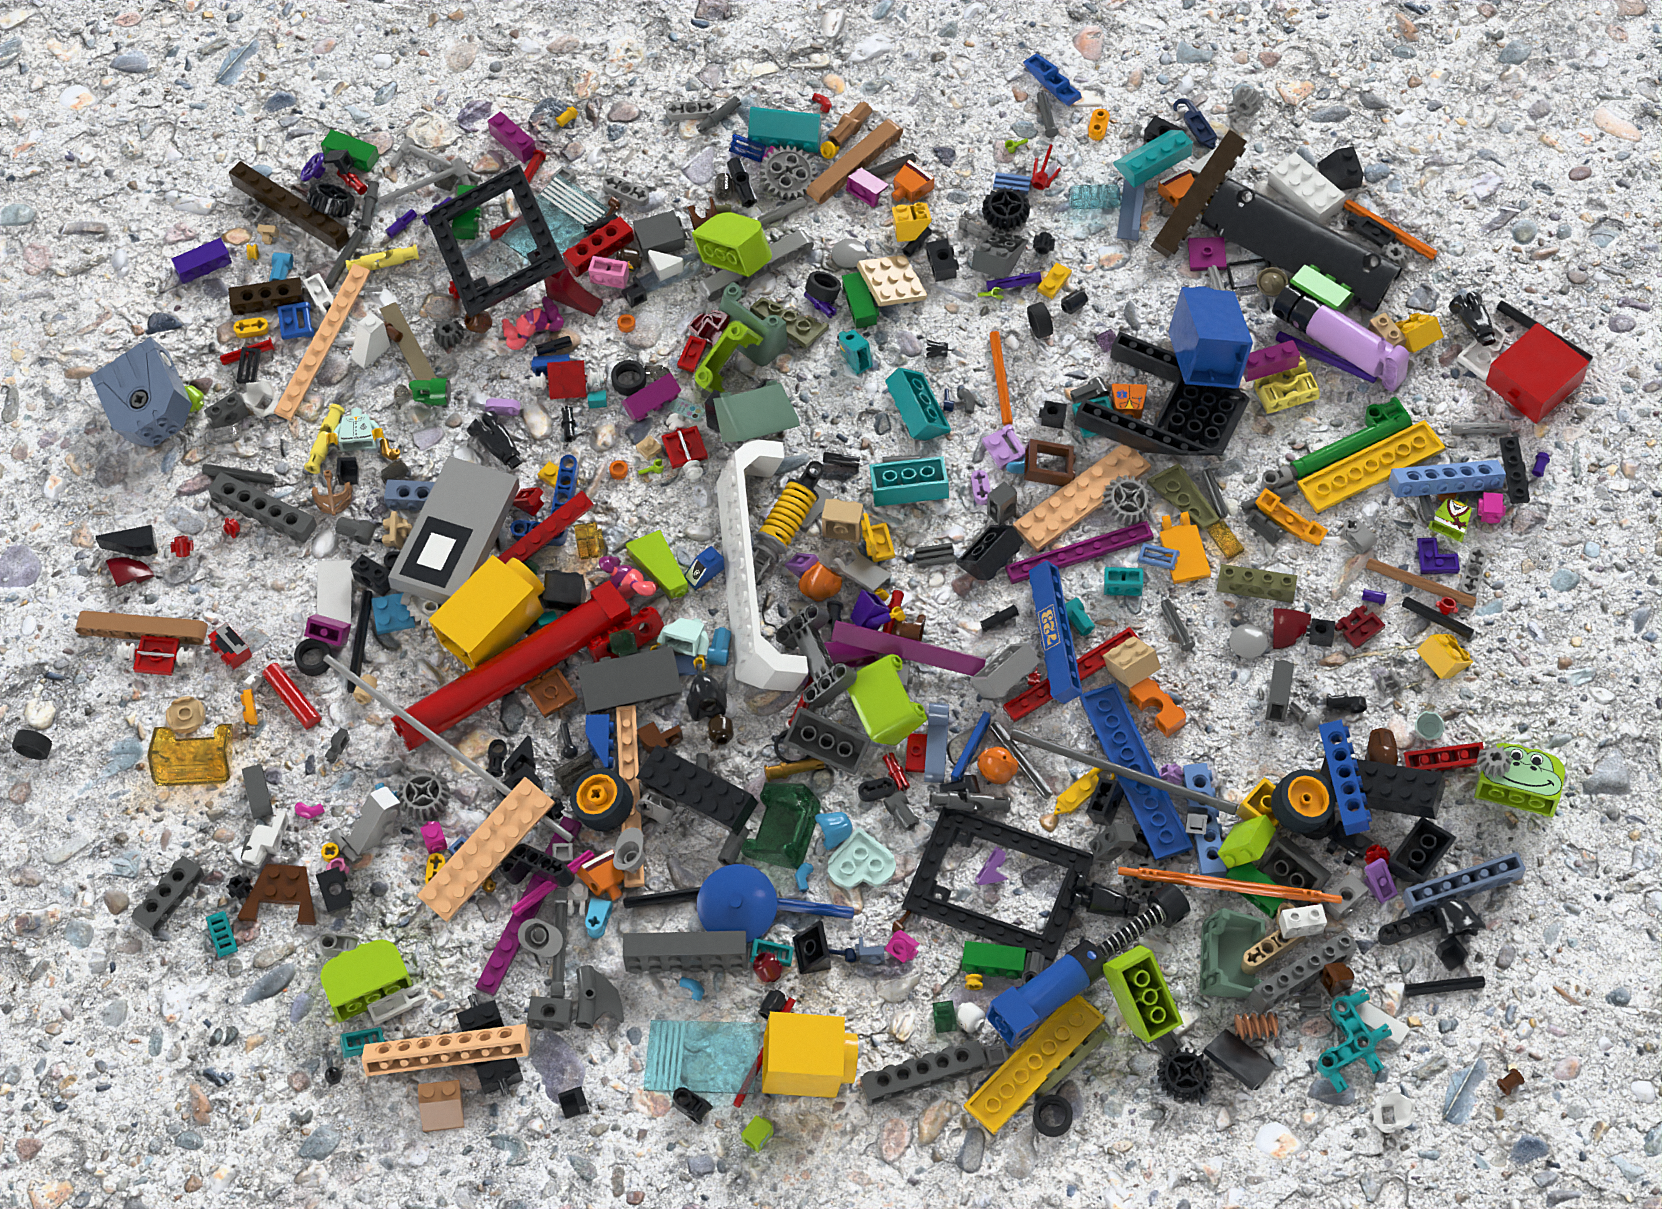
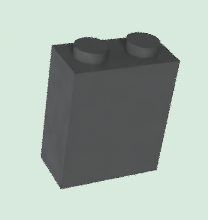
[633,210,687,260]
[1265,660,1294,723]

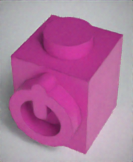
[1477,492,1506,524]
[420,821,448,855]
[885,930,920,963]

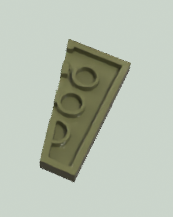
[750,297,829,349]
[1147,463,1220,531]
[1036,1029,1109,1097]

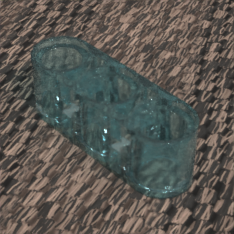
[1068,184,1121,209]

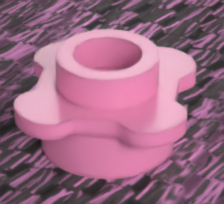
[326,857,350,874]

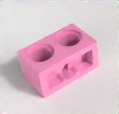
[588,256,630,289]

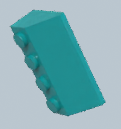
[748,107,821,153]
[1113,130,1193,188]
[885,367,952,441]
[869,456,949,507]

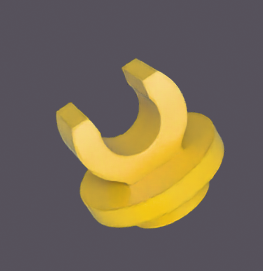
[820,141,840,159]

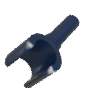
[943,388,955,412]
[829,948,856,963]

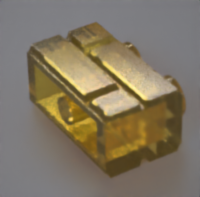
[574,522,605,560]

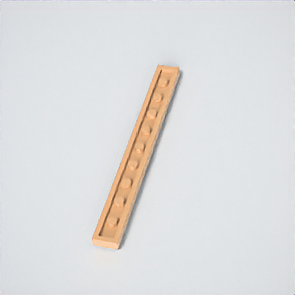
[274,264,370,421]
[616,705,645,888]

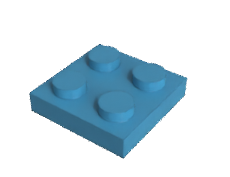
[371,592,415,635]

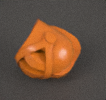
[798,561,842,602]
[977,747,1019,785]

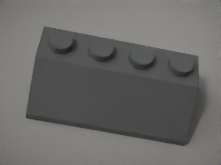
[783,706,871,775]

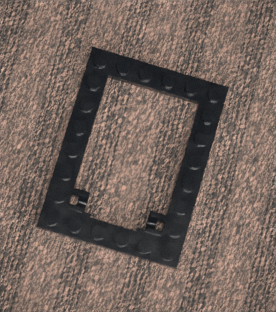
[425,164,567,318]
[902,807,1094,962]

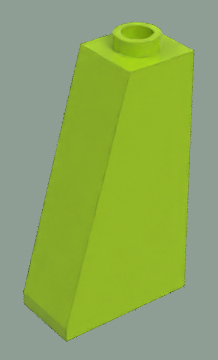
[625,530,689,599]

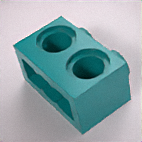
[1103,567,1143,596]

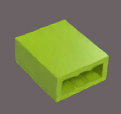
[1217,814,1276,869]

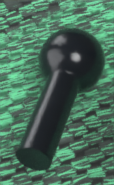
[560,723,578,759]

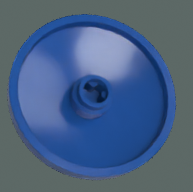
[697,864,778,944]

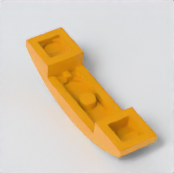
[1255,488,1329,546]

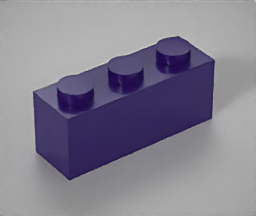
[171,237,232,284]

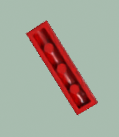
[262,663,322,730]

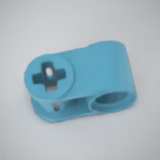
[585,898,613,939]

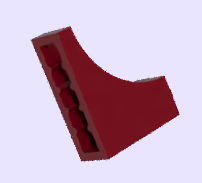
[544,265,603,317]

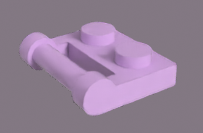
[982,424,1025,470]

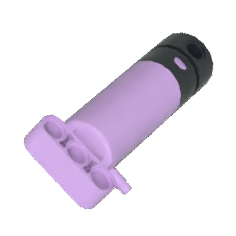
[1272,283,1409,392]

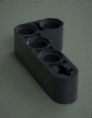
[499,843,575,888]

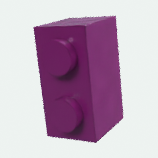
[304,614,351,646]

